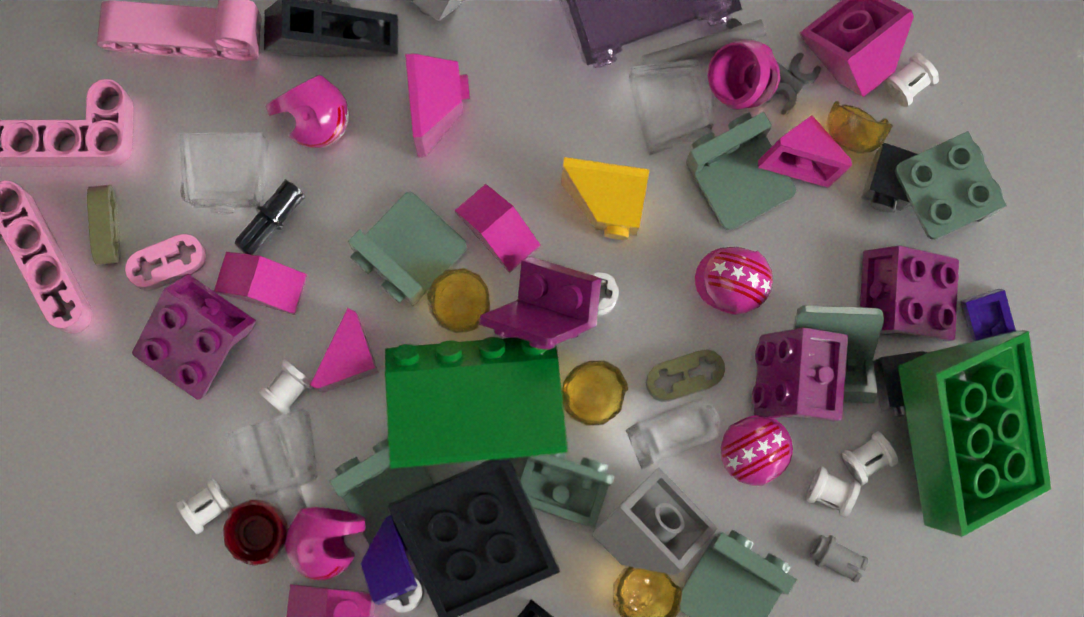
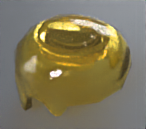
[827,101,893,154]
[427,268,490,333]
[562,360,628,426]
[613,566,682,617]

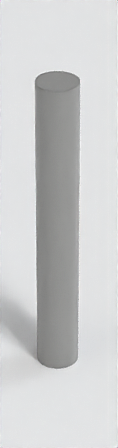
[643,19,766,72]

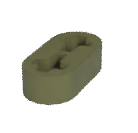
[87,185,120,265]
[646,349,725,402]

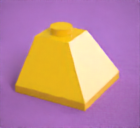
[561,157,650,240]

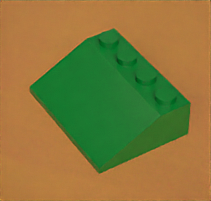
[898,330,1051,537]
[385,337,568,469]

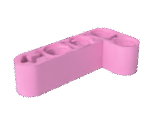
[97,0,262,61]
[0,79,134,167]
[0,180,92,334]

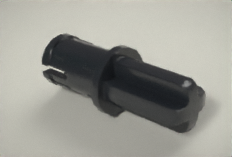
[235,179,306,255]

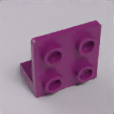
[860,246,959,341]
[479,257,602,349]
[132,274,257,400]
[752,328,848,421]

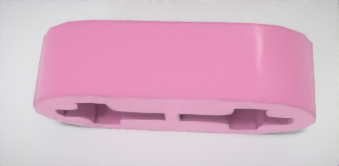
[125,234,206,290]

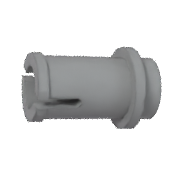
[810,535,868,582]

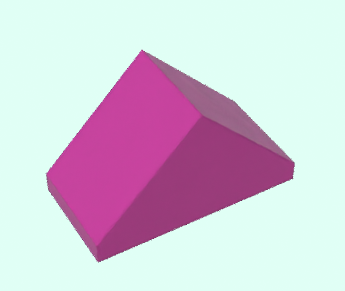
[758,115,852,188]
[455,184,541,273]
[214,252,307,315]
[310,308,378,393]

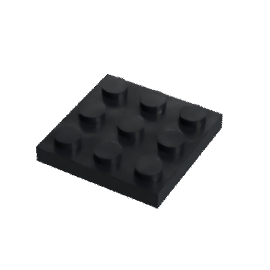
[388,458,560,617]

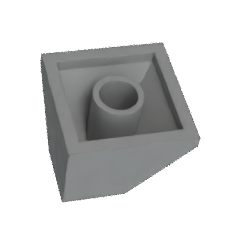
[591,467,718,575]

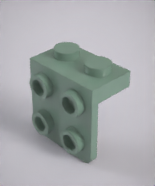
[685,112,796,231]
[895,131,1007,240]
[348,192,467,306]
[793,305,884,403]
[329,438,434,545]
[520,453,614,528]
[675,530,797,617]

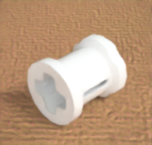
[883,53,939,107]
[594,272,619,316]
[258,360,312,416]
[841,431,899,486]
[806,466,861,518]
[176,478,234,534]
[385,575,424,612]

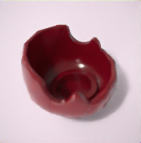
[223,499,288,565]

